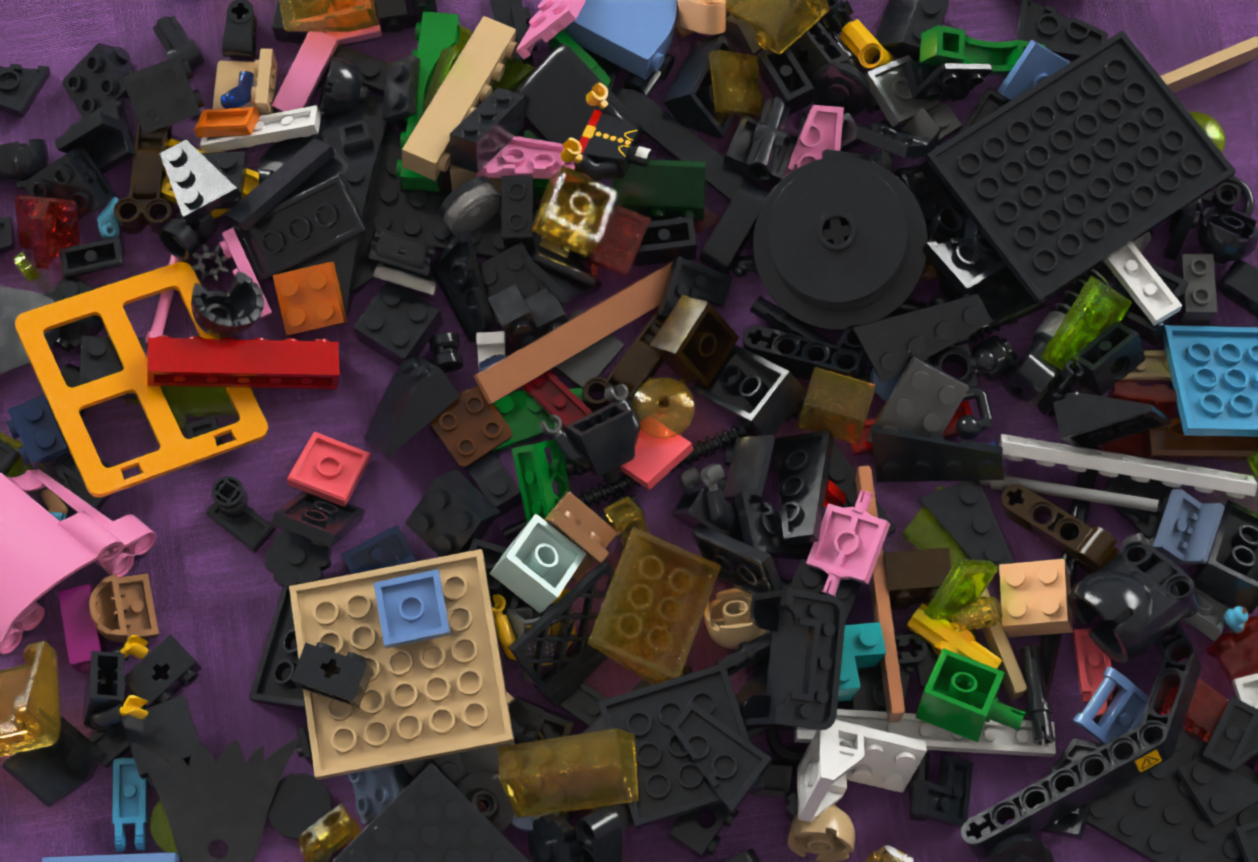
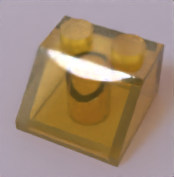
[797,367,876,445]

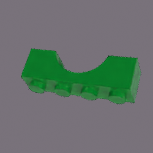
[919,25,1045,78]

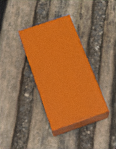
[193,107,260,138]

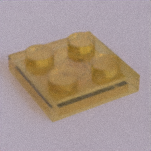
[709,50,762,117]

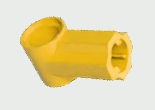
[839,19,894,71]

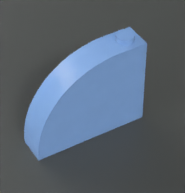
[565,0,677,80]

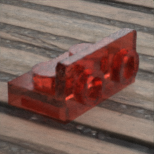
[1206,616,1258,686]

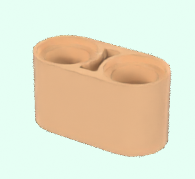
[677,0,726,35]

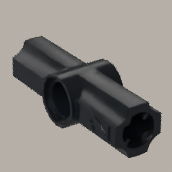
[744,97,790,181]

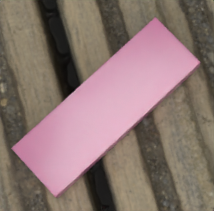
[271,27,339,112]

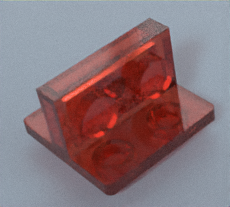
[14,195,81,270]

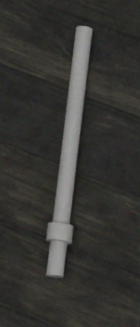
[979,472,1159,512]

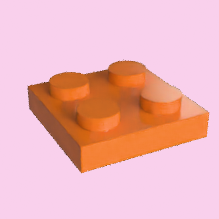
[273,262,348,336]

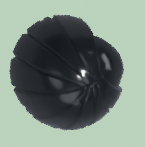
[191,271,264,338]

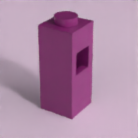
[57,584,107,674]

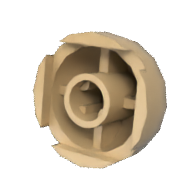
[703,588,767,650]
[787,804,855,862]

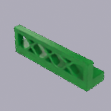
[511,439,571,523]

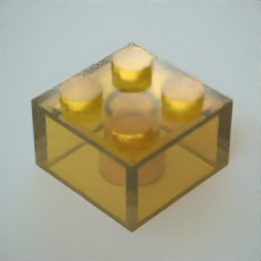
[531,165,618,257]

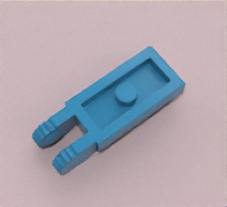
[112,758,148,852]

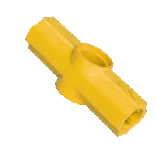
[906,603,1003,669]

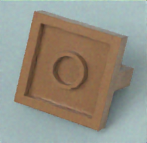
[544,491,618,582]

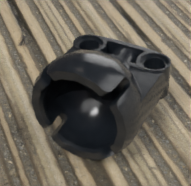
[1068,541,1200,663]

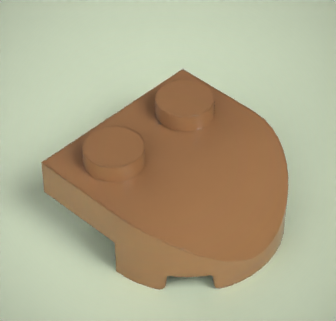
[89,573,159,643]

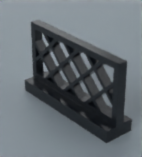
[508,560,650,706]

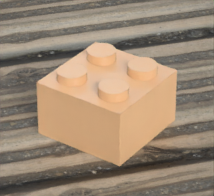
[999,559,1073,638]

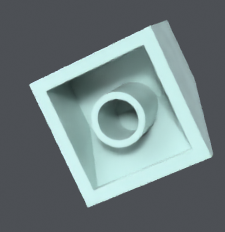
[489,514,586,614]

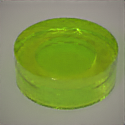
[14,251,41,282]

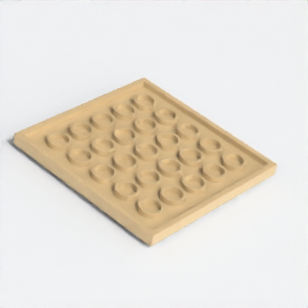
[289,549,514,780]

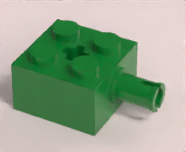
[915,648,1026,743]

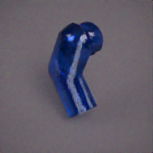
[220,71,254,109]

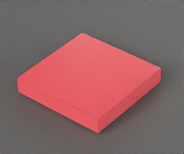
[619,415,694,490]
[287,432,371,507]

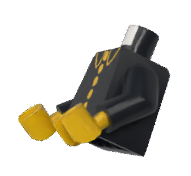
[560,83,652,180]
[83,635,148,731]

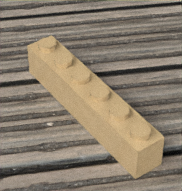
[402,16,518,181]

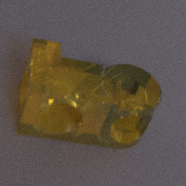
[603,496,654,563]
[298,803,362,862]

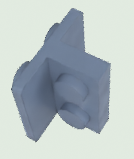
[1153,489,1225,564]
[348,764,409,824]

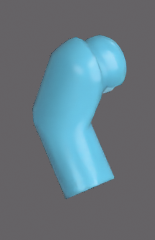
[97,196,119,239]

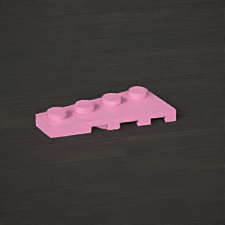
[476,136,591,179]

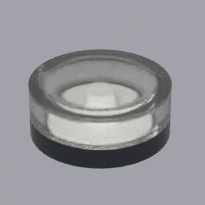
[438,176,502,236]

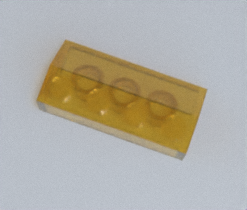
[498,728,639,818]

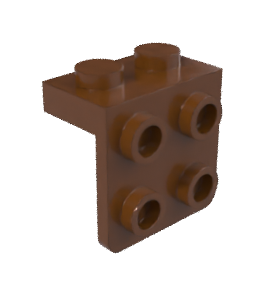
[428,385,512,468]

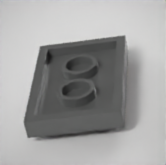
[866,356,969,443]

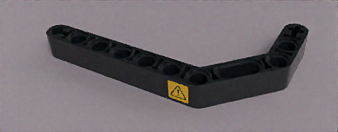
[961,623,1201,858]

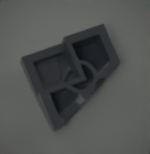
[509,696,576,757]

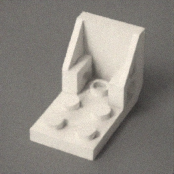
[797,720,927,822]

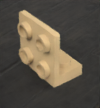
[213,48,278,116]

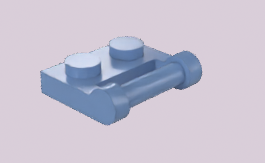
[1073,667,1149,744]

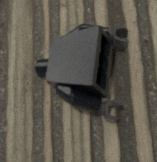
[539,384,641,484]
[671,464,744,543]

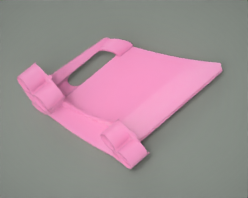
[0,469,157,655]

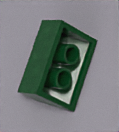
[612,160,706,223]

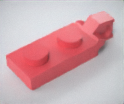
[1072,628,1115,719]

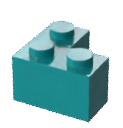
[838,622,886,702]

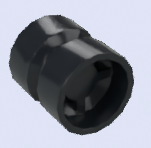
[158,211,217,260]

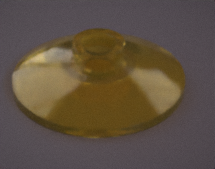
[632,377,695,438]

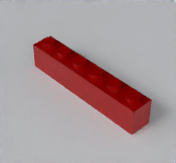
[147,335,340,389]

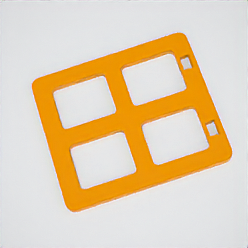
[15,262,268,497]

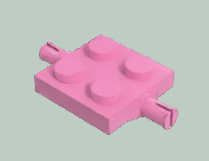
[806,490,890,597]

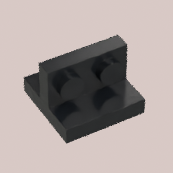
[55,99,136,174]

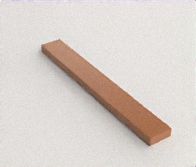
[474,261,673,404]
[855,466,905,723]

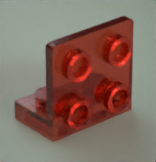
[588,205,651,277]

